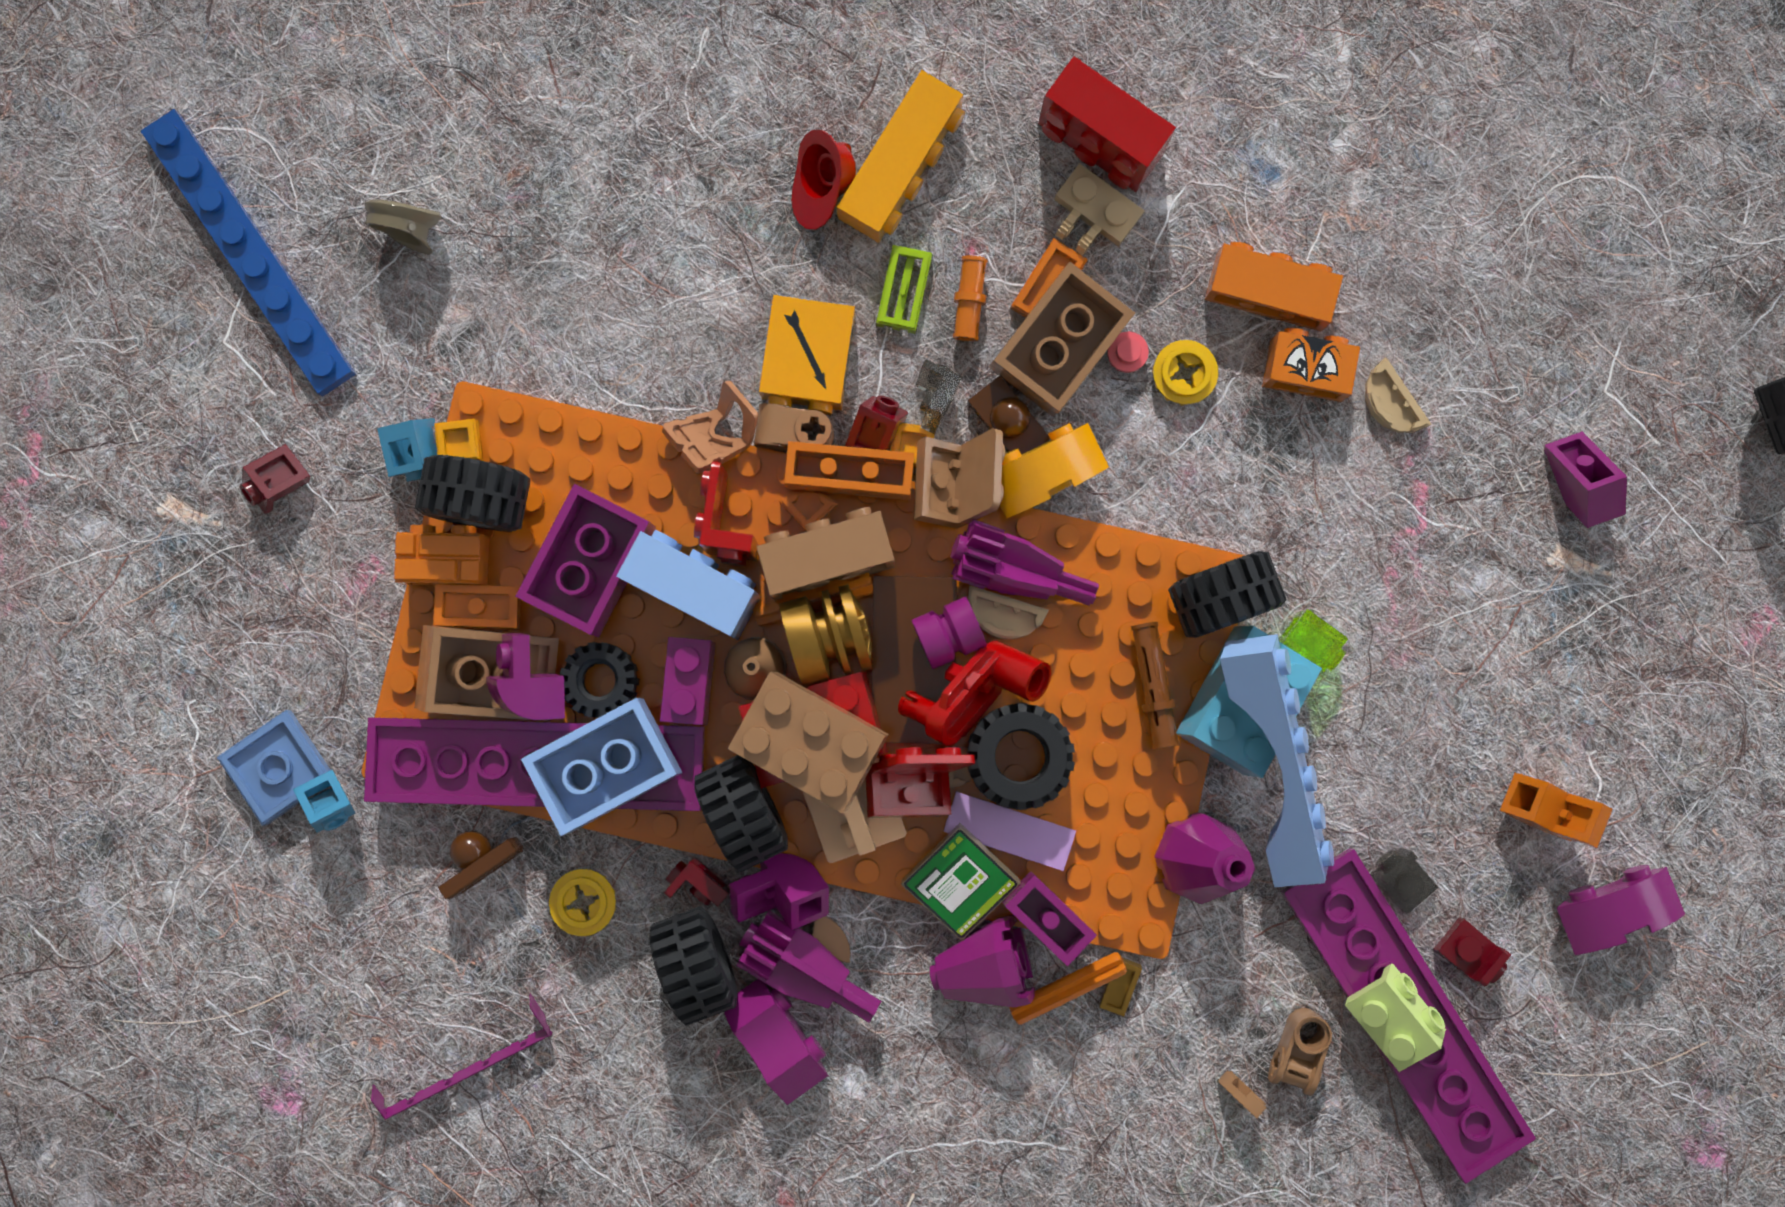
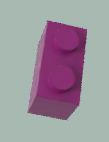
[660,637,716,725]
[1002,871,1097,967]

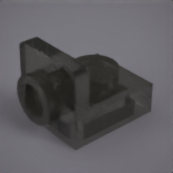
[916,360,962,434]
[1370,848,1439,914]

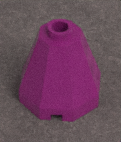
[1154,812,1255,905]
[930,915,1035,1007]

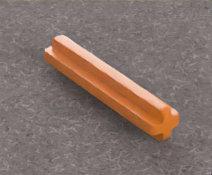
[753,573,873,627]
[1009,952,1127,1025]

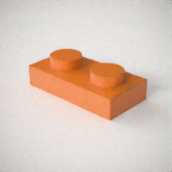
[433,584,521,629]

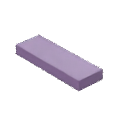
[943,791,1076,871]

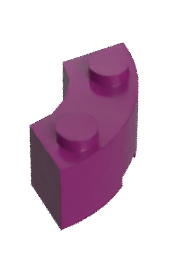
[1557,865,1685,956]
[724,979,829,1105]

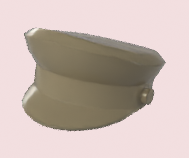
[365,199,442,255]

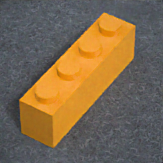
[837,70,965,243]

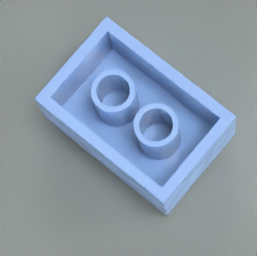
[616,530,761,640]
[521,698,682,836]

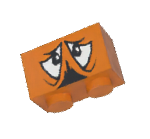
[1262,328,1360,402]

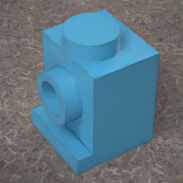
[377,418,437,482]
[293,769,356,833]

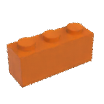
[1204,242,1343,332]
[784,441,914,501]

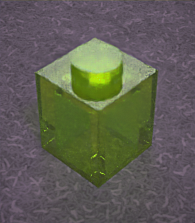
[1279,609,1349,673]

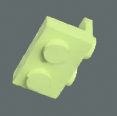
[1345,964,1446,1072]

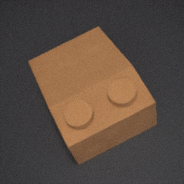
[414,625,559,721]

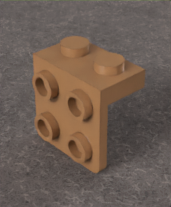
[914,428,1005,529]

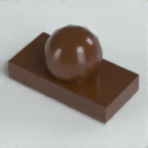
[967,375,1050,455]
[438,831,525,900]

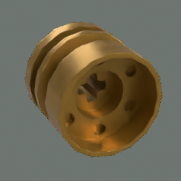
[779,584,872,687]

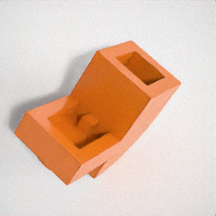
[1499,772,1613,848]

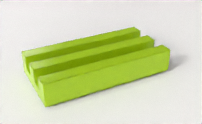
[876,245,932,334]

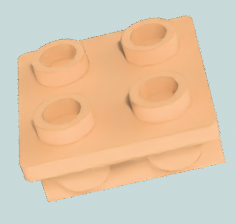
[803,758,907,863]

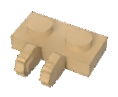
[1054,163,1145,255]

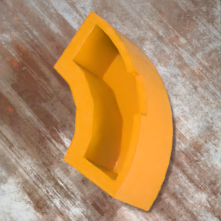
[1000,423,1109,519]

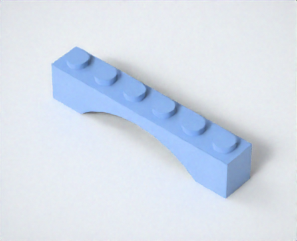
[1220,634,1334,887]

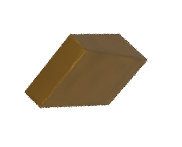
[1099,957,1142,1016]

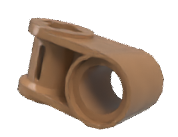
[754,403,835,451]
[1268,1008,1332,1096]

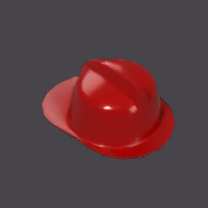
[791,130,856,230]

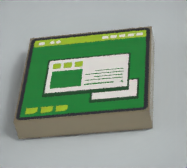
[901,823,1020,941]

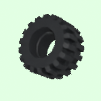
[415,455,531,532]
[1168,551,1287,638]
[967,703,1075,810]
[694,755,788,872]
[649,906,738,1026]

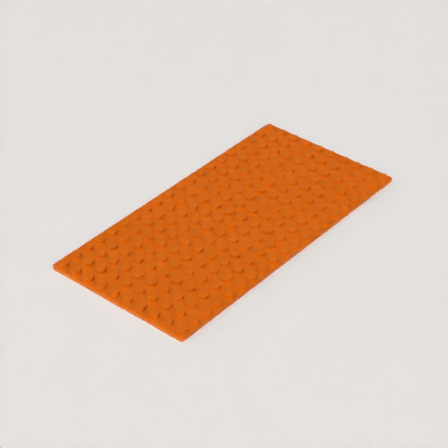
[361,381,1245,959]

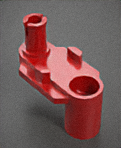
[898,640,1052,746]

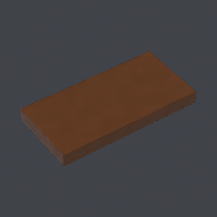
[872,576,957,744]

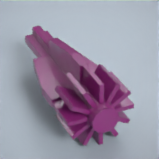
[951,519,1099,606]
[736,910,882,1023]

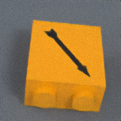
[759,295,856,415]

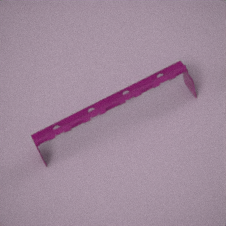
[371,993,552,1120]

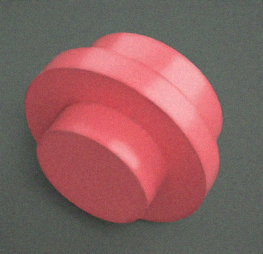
[1107,331,1149,373]

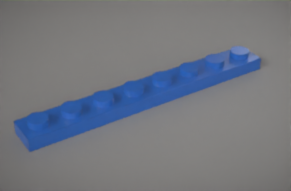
[140,109,356,397]

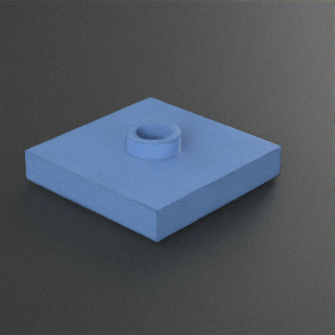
[217,710,331,826]

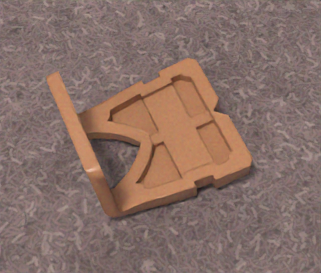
[662,380,759,474]

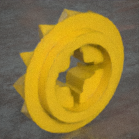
[1152,340,1218,406]
[549,869,616,936]

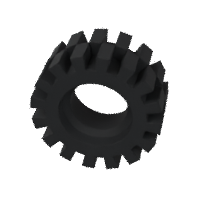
[560,642,640,718]

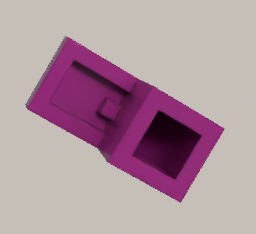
[486,633,565,720]
[730,853,829,931]

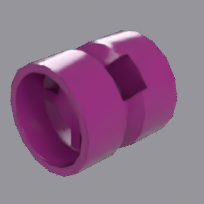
[911,597,987,670]

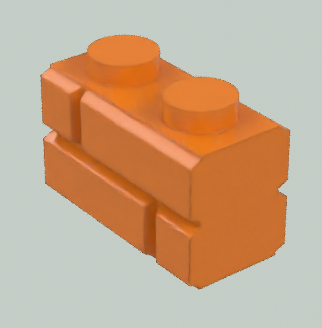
[394,525,489,585]

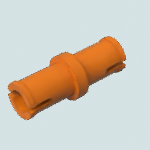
[953,255,988,342]

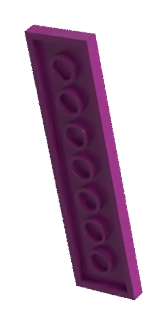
[364,717,705,811]
[1280,848,1536,1184]

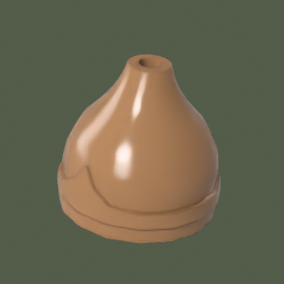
[724,637,787,700]

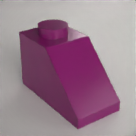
[1545,431,1627,528]

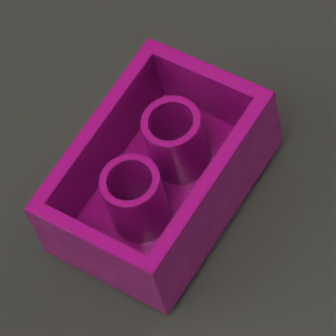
[515,484,656,637]

